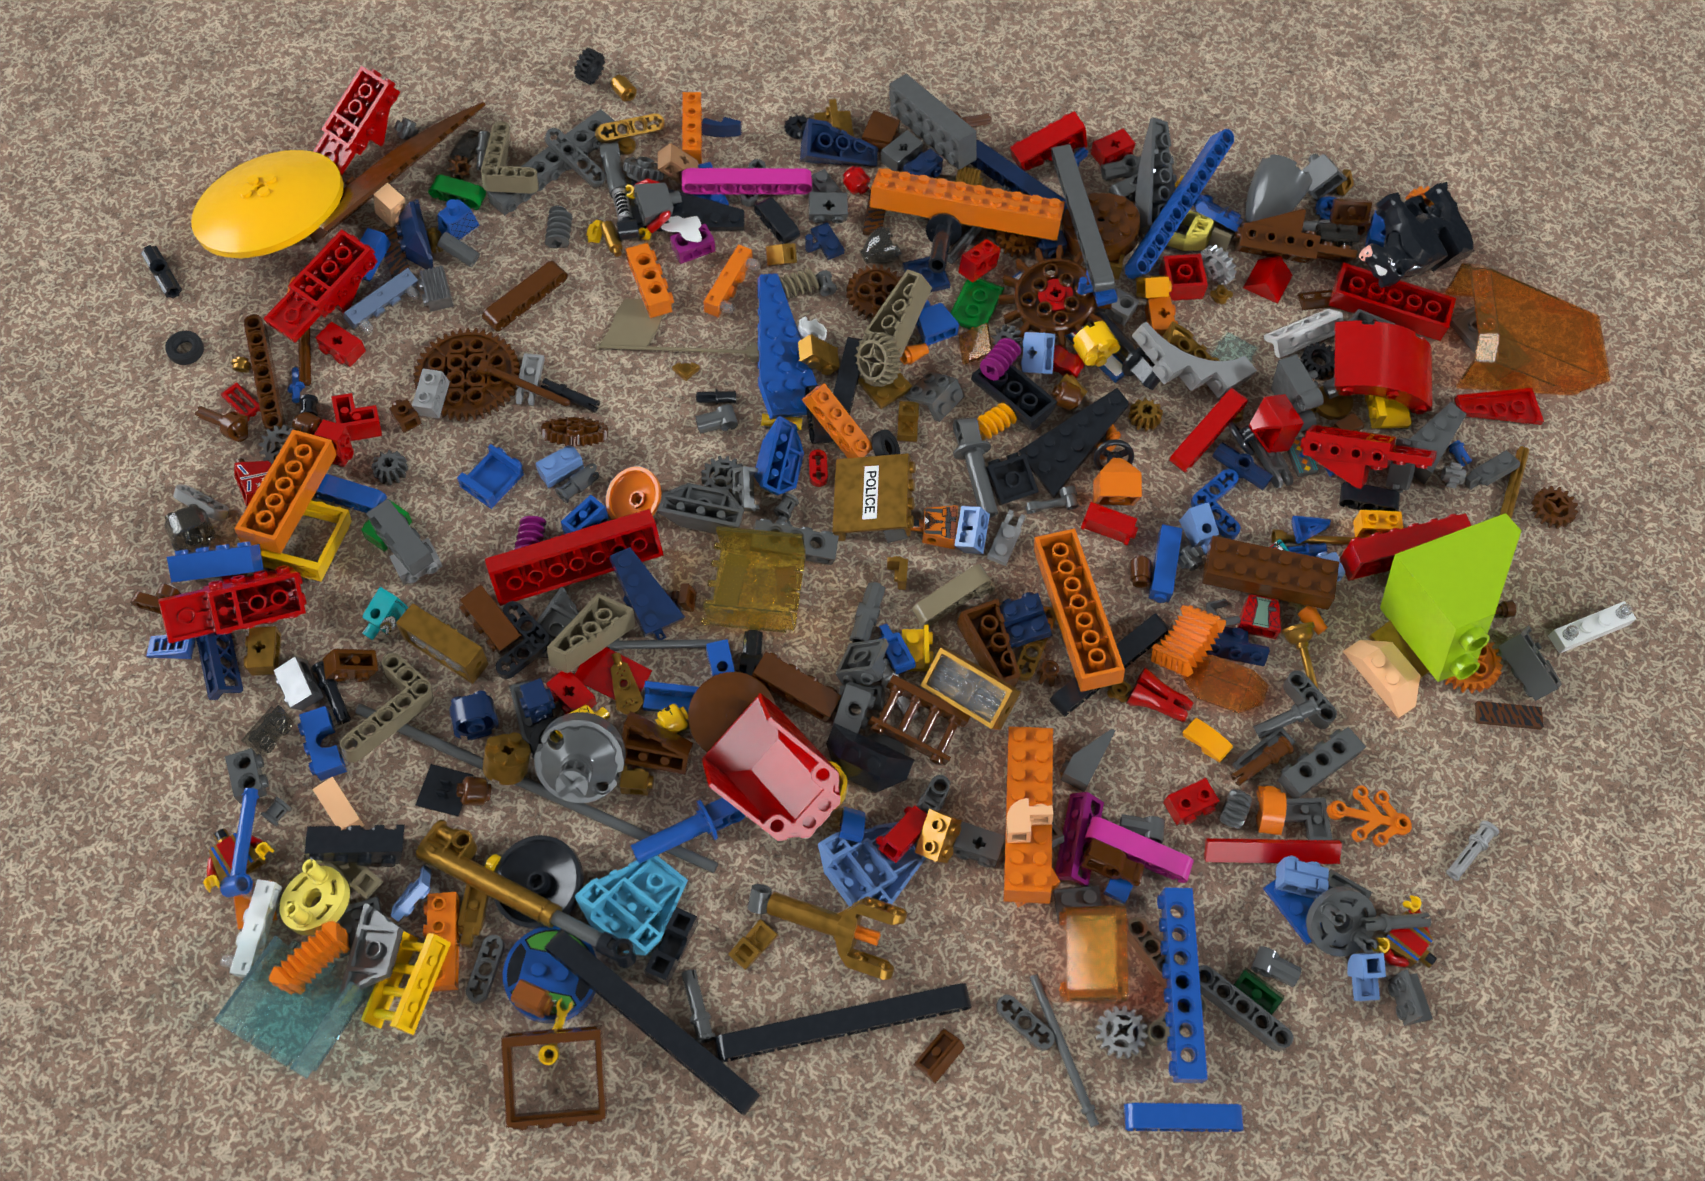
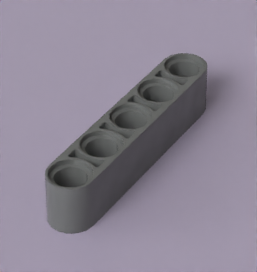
[1199,965,1293,1052]

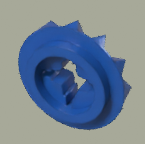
[1315,196,1337,220]

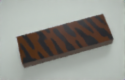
[863,186,886,237]
[379,227,410,278]
[1475,701,1544,730]

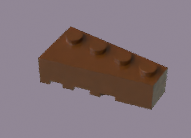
[956,598,1020,687]

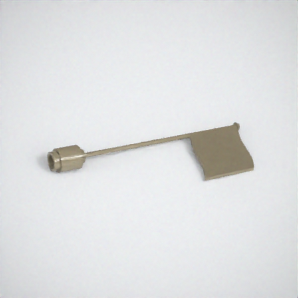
[596,298,759,362]

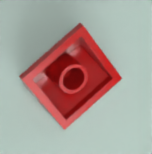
[1243,256,1293,304]

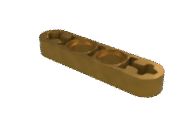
[595,113,665,142]
[1017,606,1056,681]

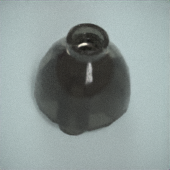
[860,226,902,264]

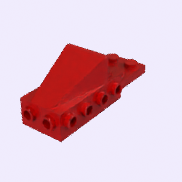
[313,65,400,176]
[263,229,378,343]
[1300,424,1437,489]
[158,565,307,644]

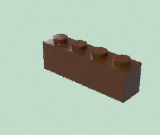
[751,651,841,722]

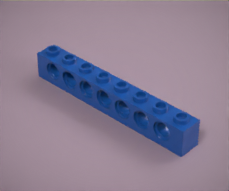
[1157,888,1208,1083]

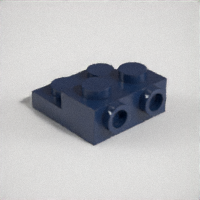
[999,592,1053,649]

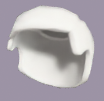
[798,316,827,341]

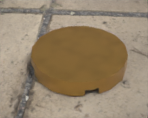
[1317,385,1353,420]

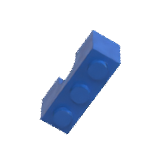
[298,706,347,781]

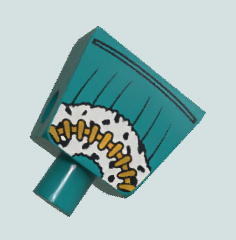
[362,587,409,641]

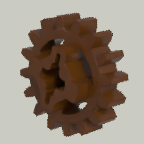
[995,230,1037,258]
[1531,486,1578,529]

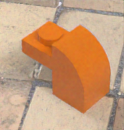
[1256,786,1287,835]

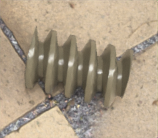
[779,268,819,300]

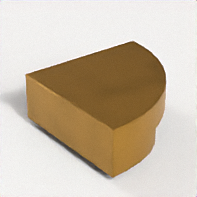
[672,362,700,381]

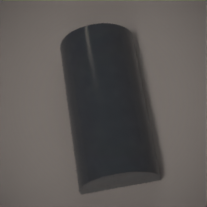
[971,365,1058,430]

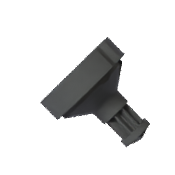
[534,712,626,803]

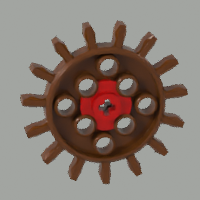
[999,245,1112,348]

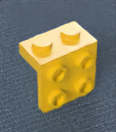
[1365,395,1412,429]

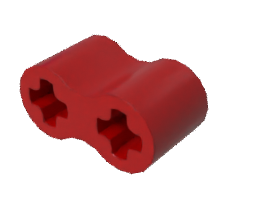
[1053,345,1085,378]

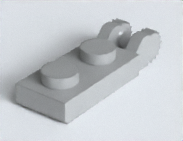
[516,353,545,406]
[987,510,1026,566]

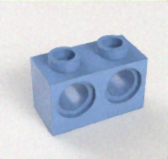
[955,506,990,554]

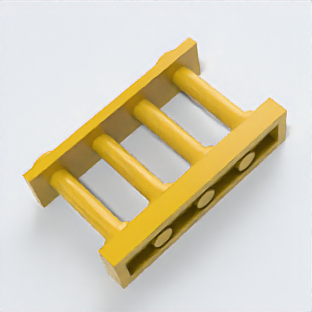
[361,931,451,1035]

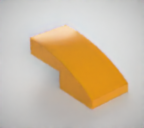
[1183,718,1233,762]

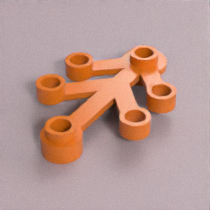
[1326,785,1412,847]

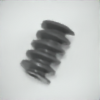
[544,205,573,248]

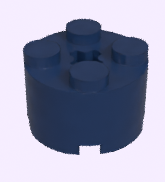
[449,691,499,740]

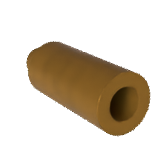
[600,221,623,257]

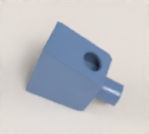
[1179,502,1219,556]

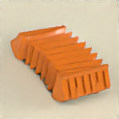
[1151,605,1226,677]
[269,921,351,995]

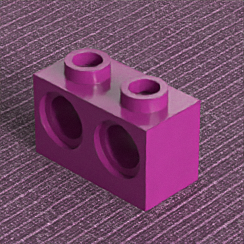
[670,223,715,264]

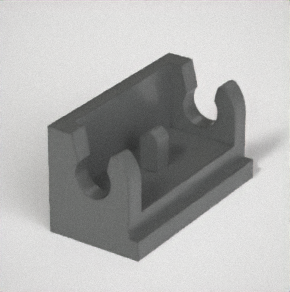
[732,466,759,511]

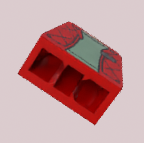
[1236,595,1281,639]

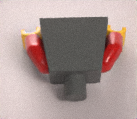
[625,178,682,241]

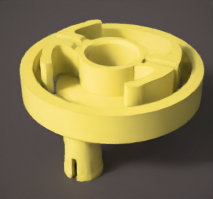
[279,859,350,935]

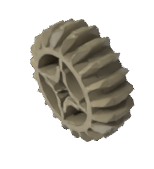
[855,332,903,387]

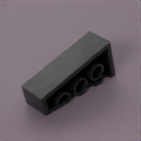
[304,824,405,867]

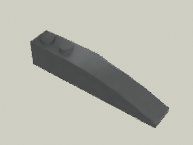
[1135,117,1178,235]

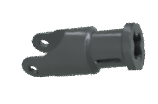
[555,463,599,503]

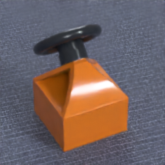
[1093,439,1142,506]

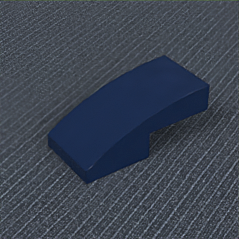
[701,117,742,138]

